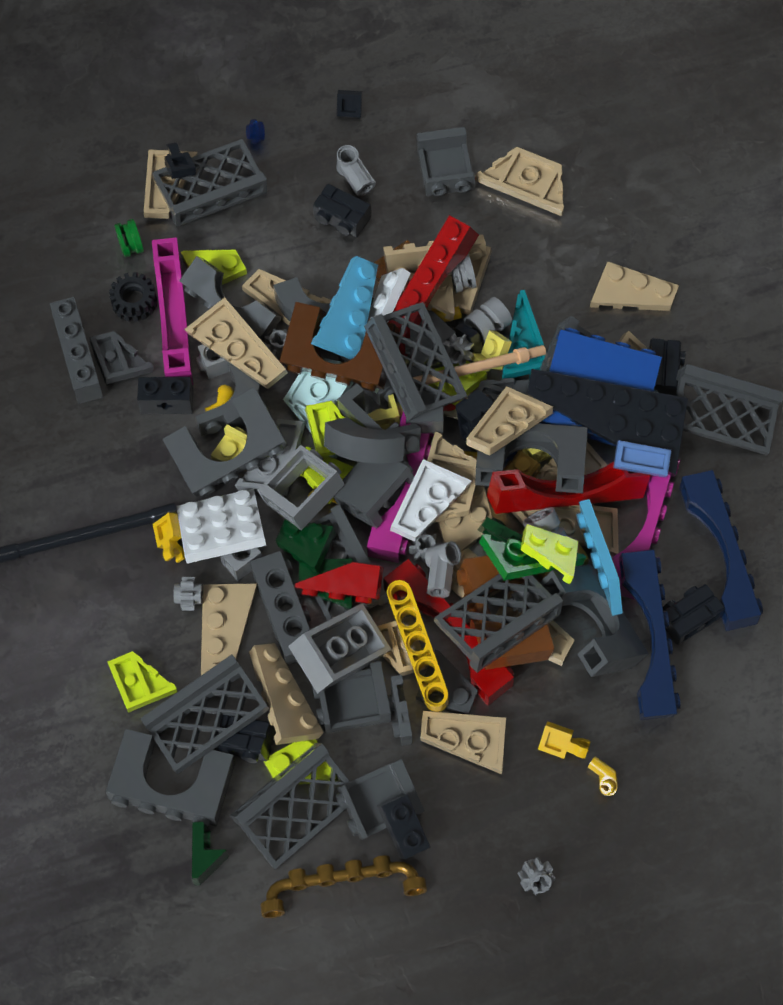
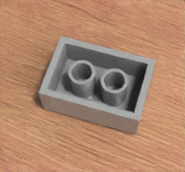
[288,603,391,694]

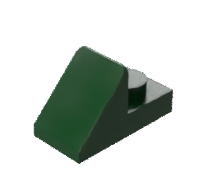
[192,822,229,885]

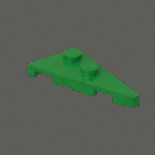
[479,534,586,581]

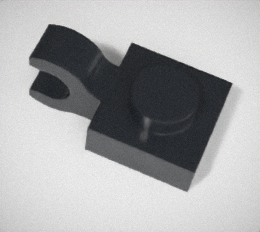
[164,142,196,179]
[447,318,483,354]

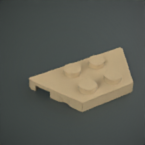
[475,147,564,216]
[427,432,477,523]
[438,485,492,552]

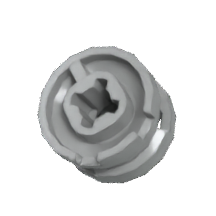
[450,254,477,293]

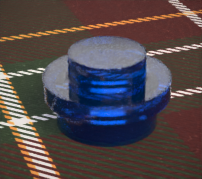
[246,119,265,144]

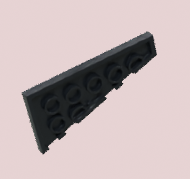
[526,369,688,477]

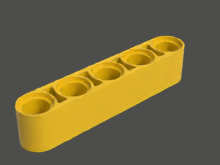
[387,580,449,712]

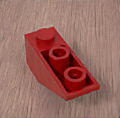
[295,562,384,604]

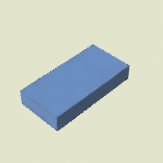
[613,440,671,478]

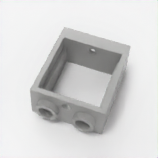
[257,445,345,530]

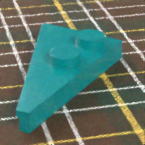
[502,290,547,379]

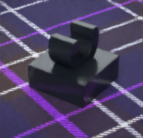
[337,90,362,118]

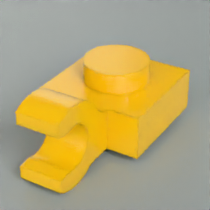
[153,512,185,563]
[538,721,591,759]

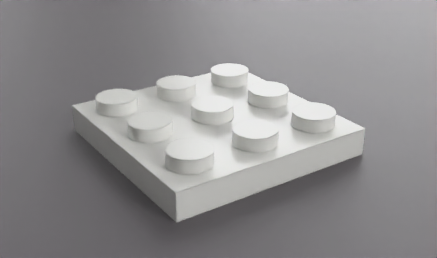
[176,488,266,563]

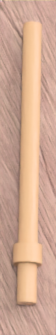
[412,345,546,385]

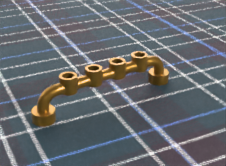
[260,855,427,918]

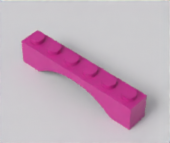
[152,237,193,385]
[367,411,434,563]
[612,459,681,599]

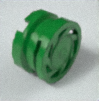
[114,219,144,258]

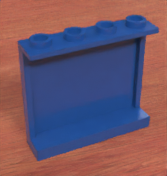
[539,328,662,447]

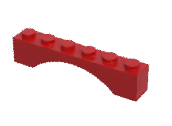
[388,215,479,357]
[487,461,651,514]
[383,559,514,706]

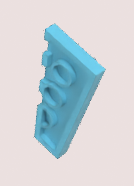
[311,256,378,360]
[576,499,623,616]

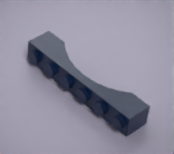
[679,470,763,631]
[618,550,680,720]

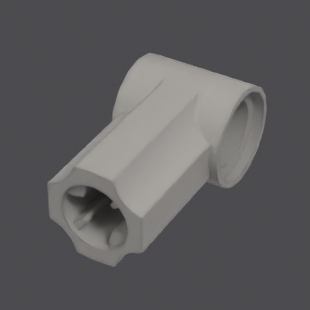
[336,145,376,196]
[425,541,461,598]

